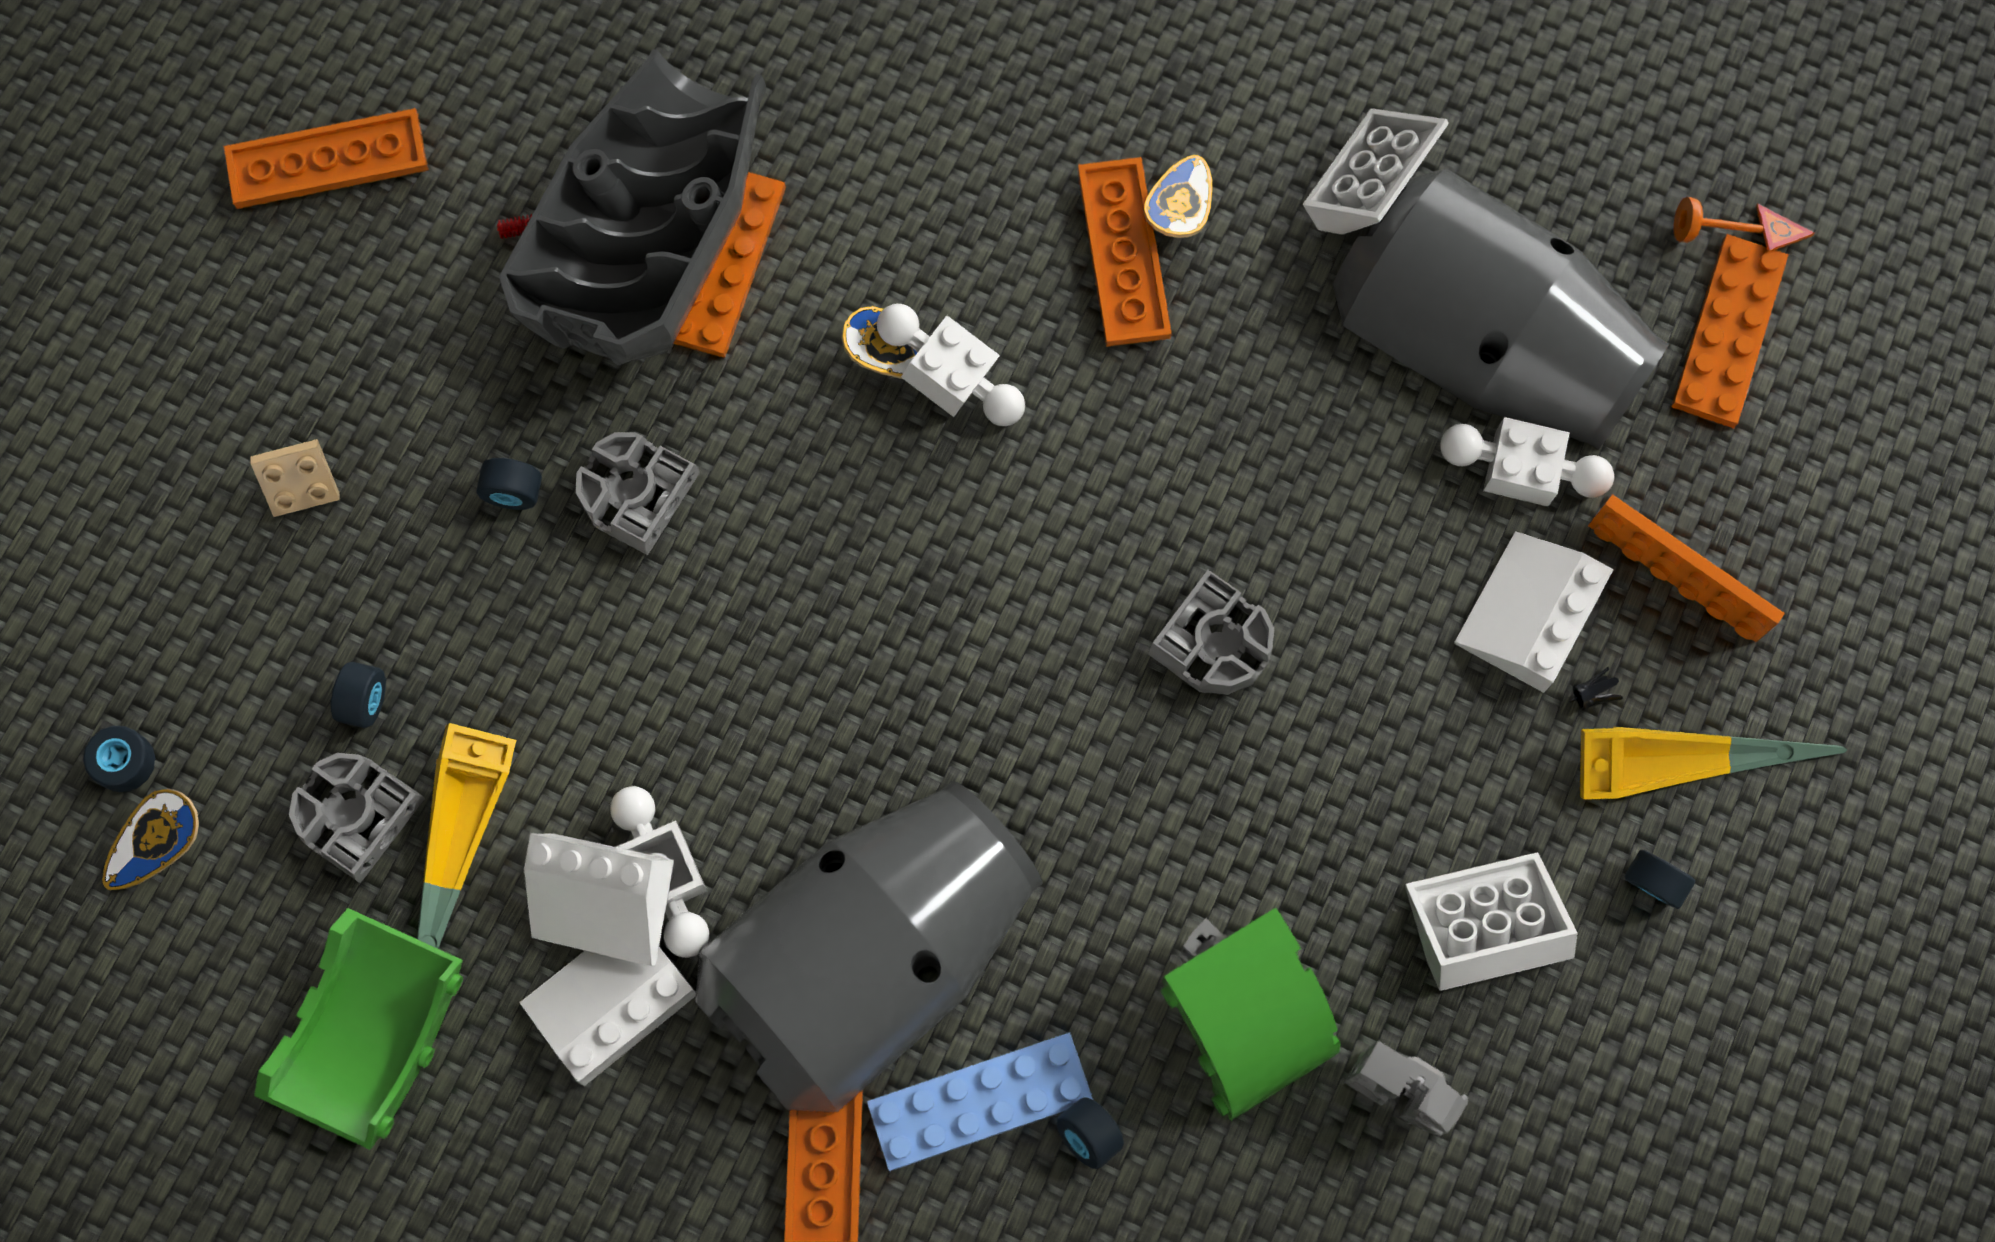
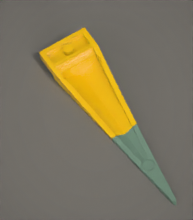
[417,723,516,949]
[1580,727,1847,800]

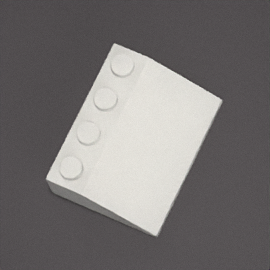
[1303,109,1449,235]
[1454,531,1614,693]
[524,834,674,966]
[1405,852,1577,991]
[519,947,696,1086]

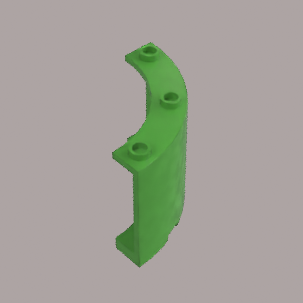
[254,908,463,1150]
[1160,908,1340,1121]

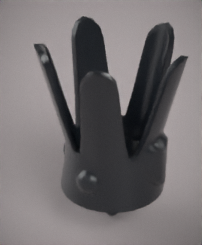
[1569,666,1624,710]

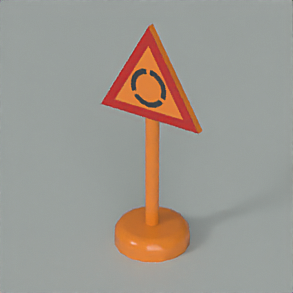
[1673,197,1814,253]

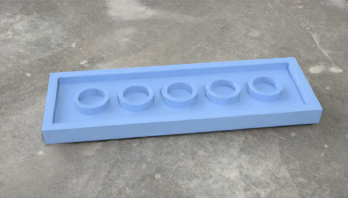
[867,1032,1093,1172]

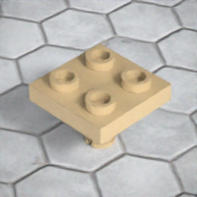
[251,439,340,517]

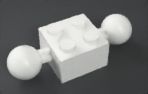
[877,304,1025,426]
[1440,417,1614,507]
[610,786,709,958]

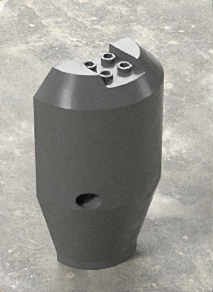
[499,49,766,365]
[1333,169,1669,450]
[695,781,1043,1112]

